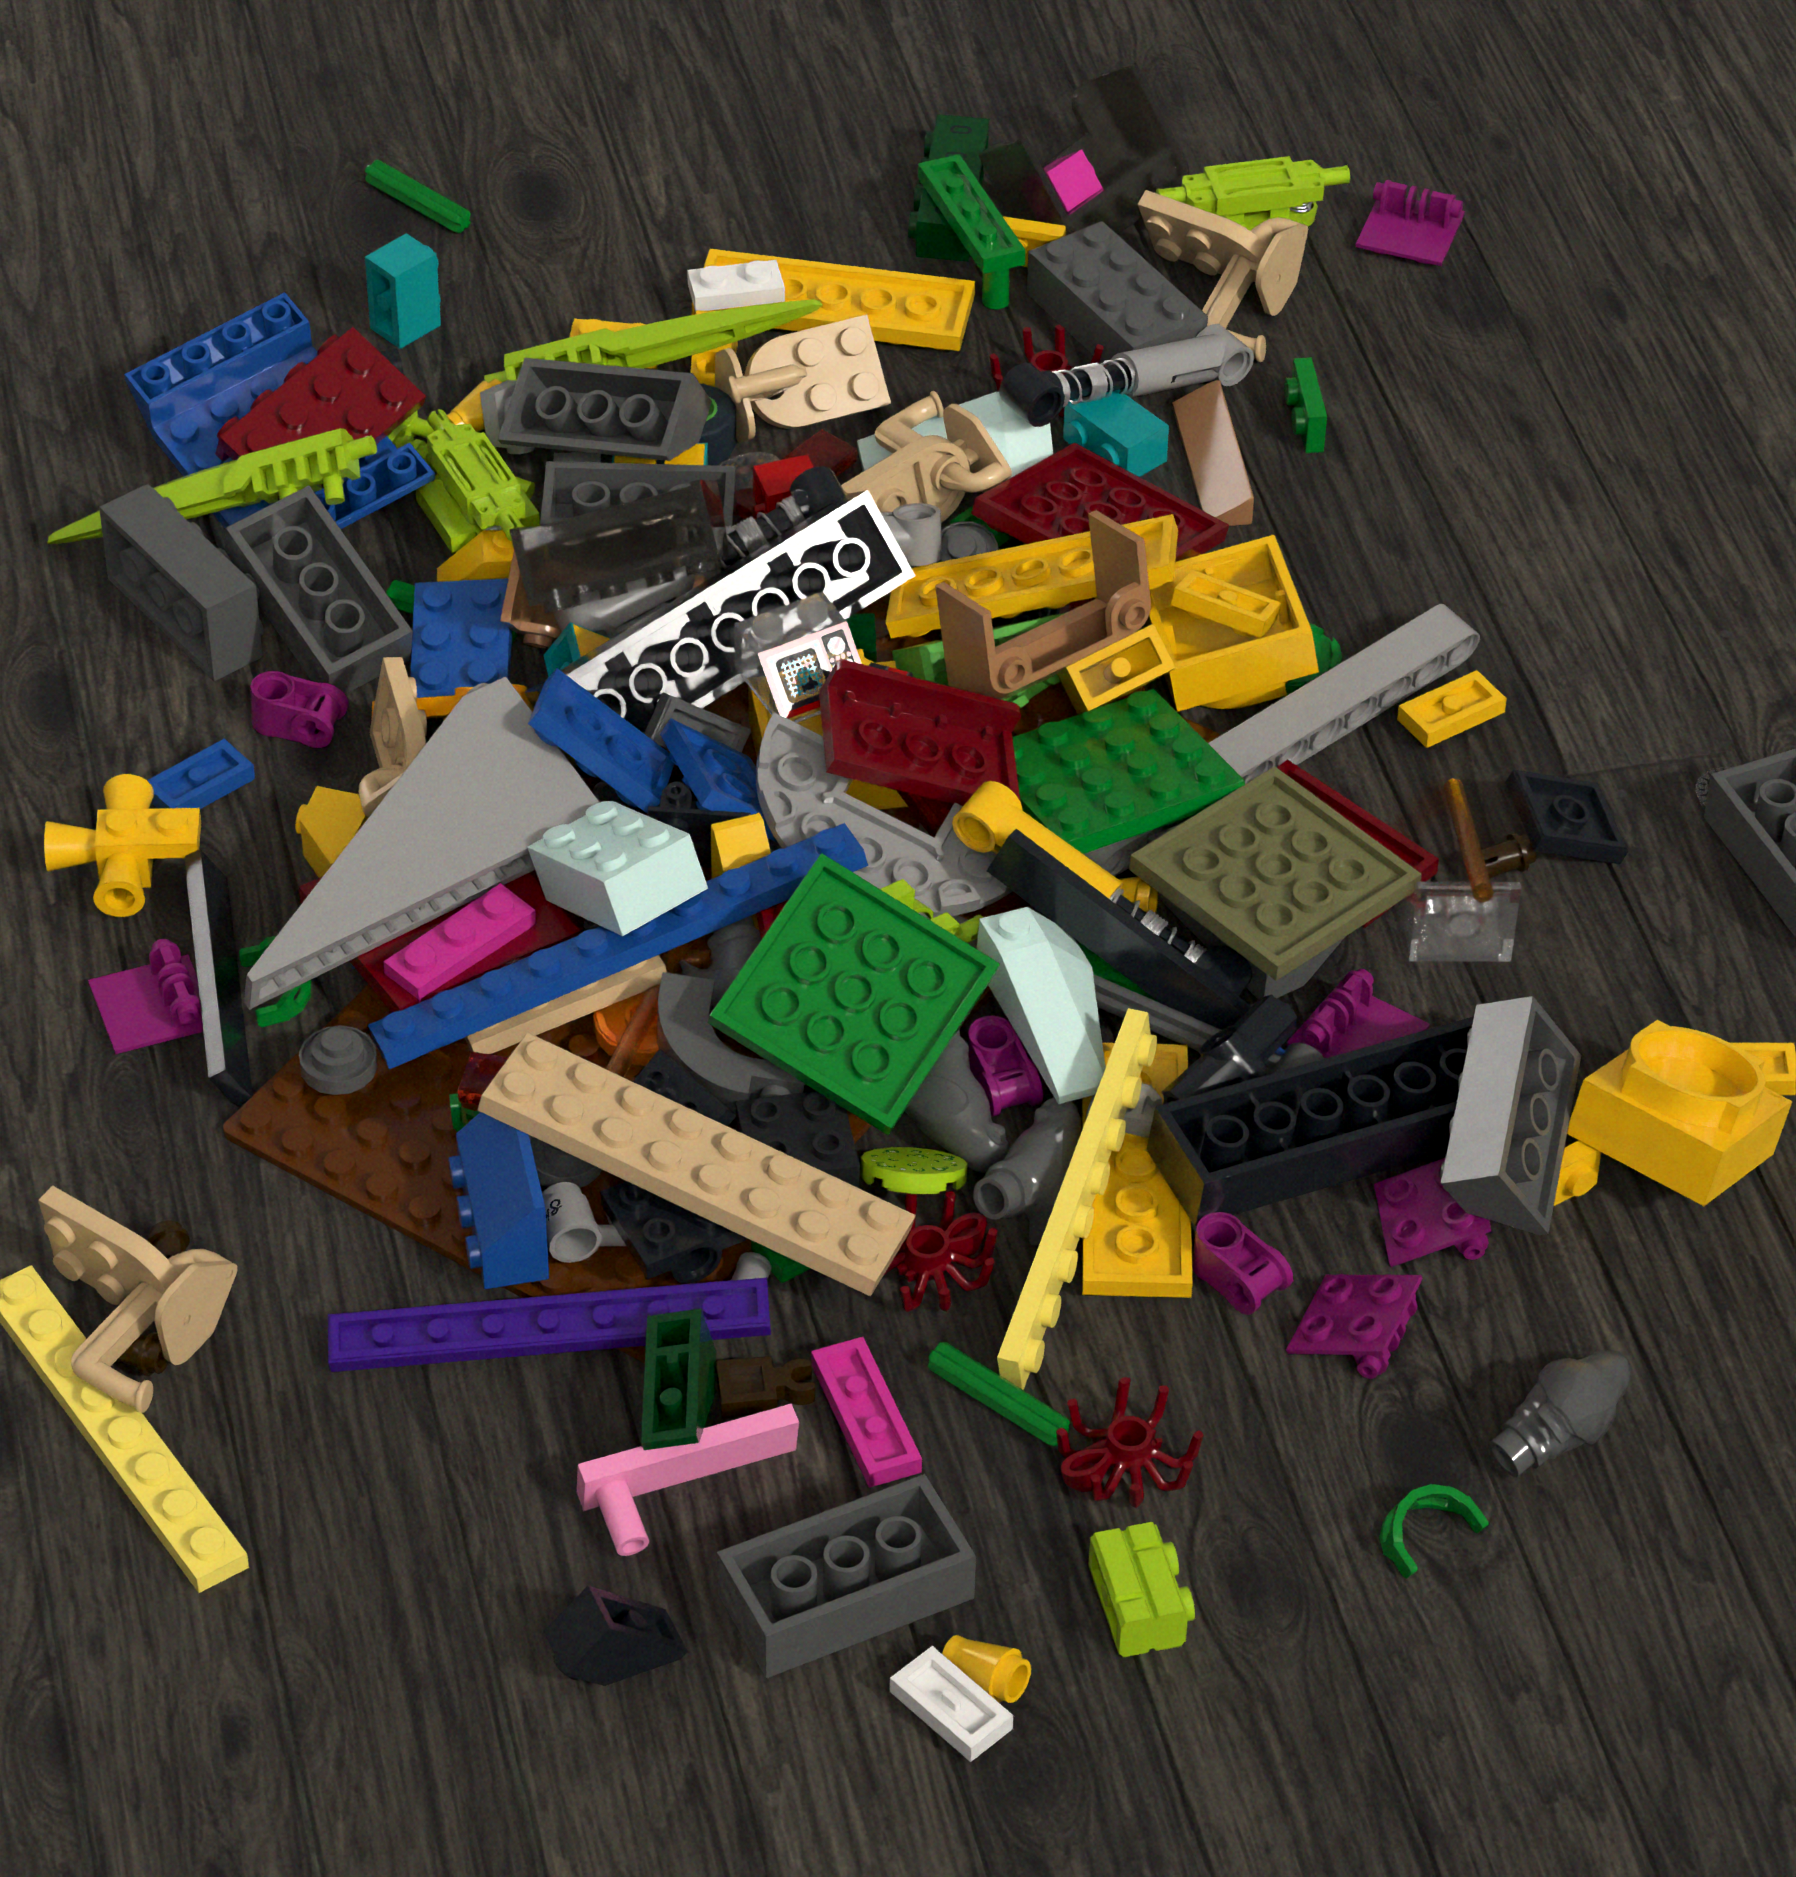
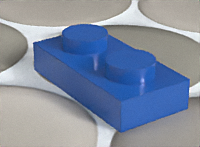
[147,738,255,809]

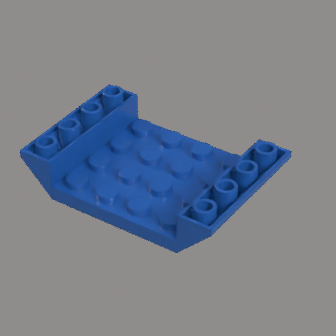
[124,292,436,529]

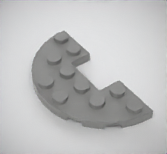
[756,712,1012,918]

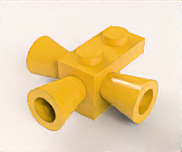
[44,774,201,917]

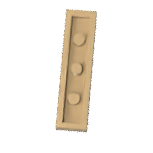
[464,955,667,1060]

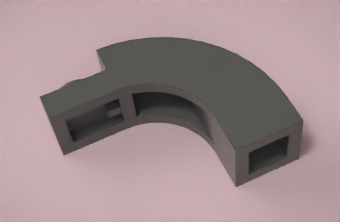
[657,972,805,1120]

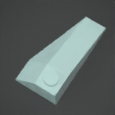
[857,392,1053,480]
[977,907,1106,1104]

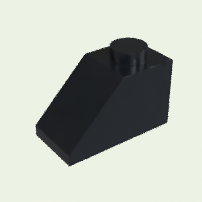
[544,1586,688,1686]

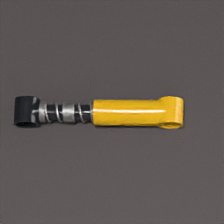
[952,781,1253,996]

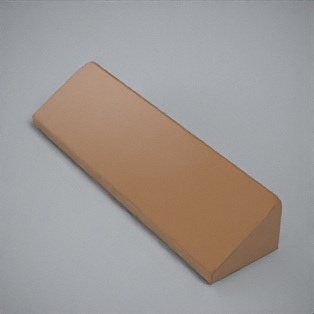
[1172,380,1254,526]

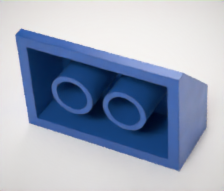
[448,1112,549,1289]

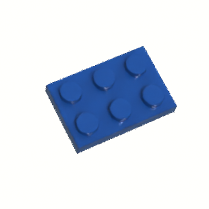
[410,578,512,698]
[528,668,675,814]
[660,718,778,843]

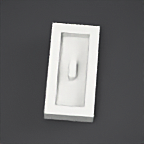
[687,260,785,312]
[890,1646,1013,1762]

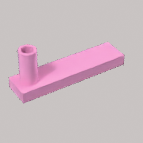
[577,1403,799,1556]

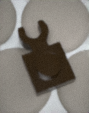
[716,1356,815,1418]

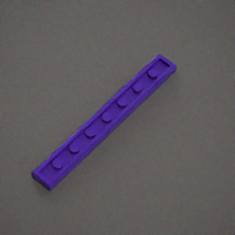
[328,1277,771,1372]

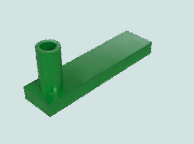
[918,154,1025,310]

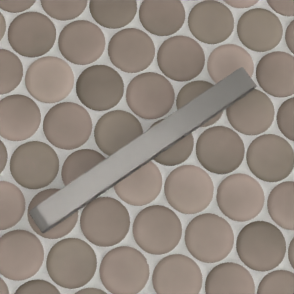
[1084,604,1480,877]

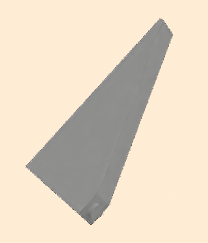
[244,676,599,1010]

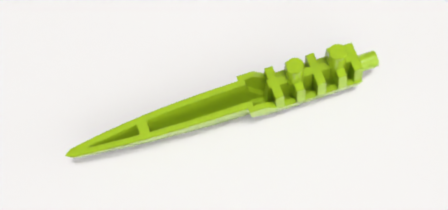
[484,299,823,383]
[47,428,377,544]

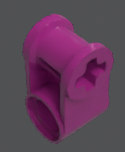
[250,671,349,748]
[968,1015,1043,1118]
[1192,1212,1293,1315]

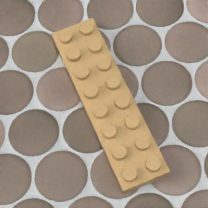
[478,1032,916,1297]

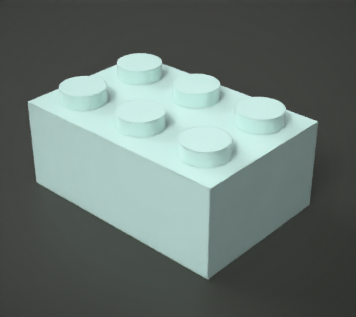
[527,801,708,936]

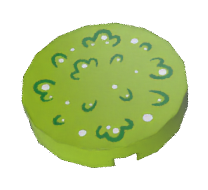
[860,1147,968,1194]

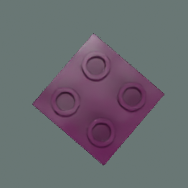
[1356,180,1465,266]
[88,939,203,1054]
[1287,969,1430,1058]
[1374,1158,1492,1267]
[1286,1274,1423,1379]

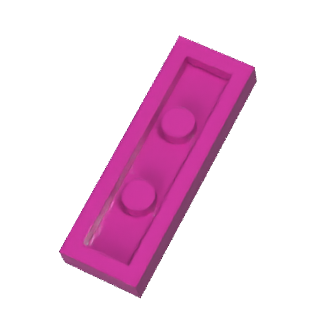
[383,883,536,1003]
[811,1337,922,1488]

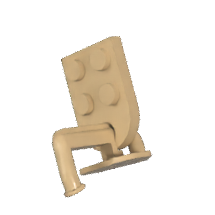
[1138,190,1308,362]
[715,314,891,443]
[841,391,1012,523]
[359,657,427,818]
[38,1185,237,1413]

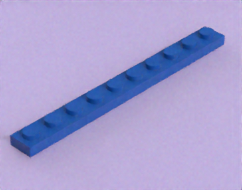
[368,823,868,1069]

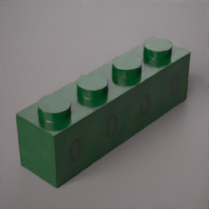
[908,114,989,262]

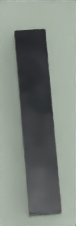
[987,829,1251,1030]
[184,849,253,1106]

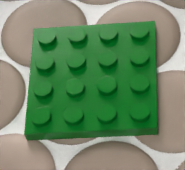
[1012,689,1245,854]
[708,853,1000,1135]

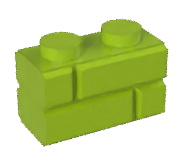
[1088,1522,1195,1657]

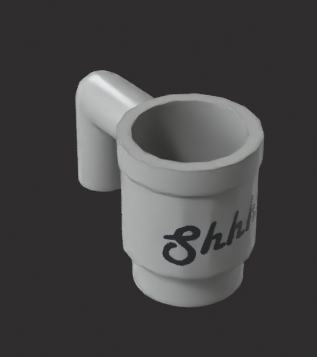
[542,1182,626,1263]

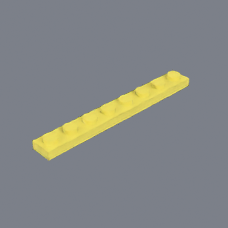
[997,1008,1157,1390]
[0,1265,249,1593]

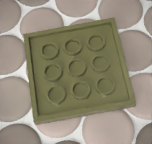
[1129,766,1422,981]

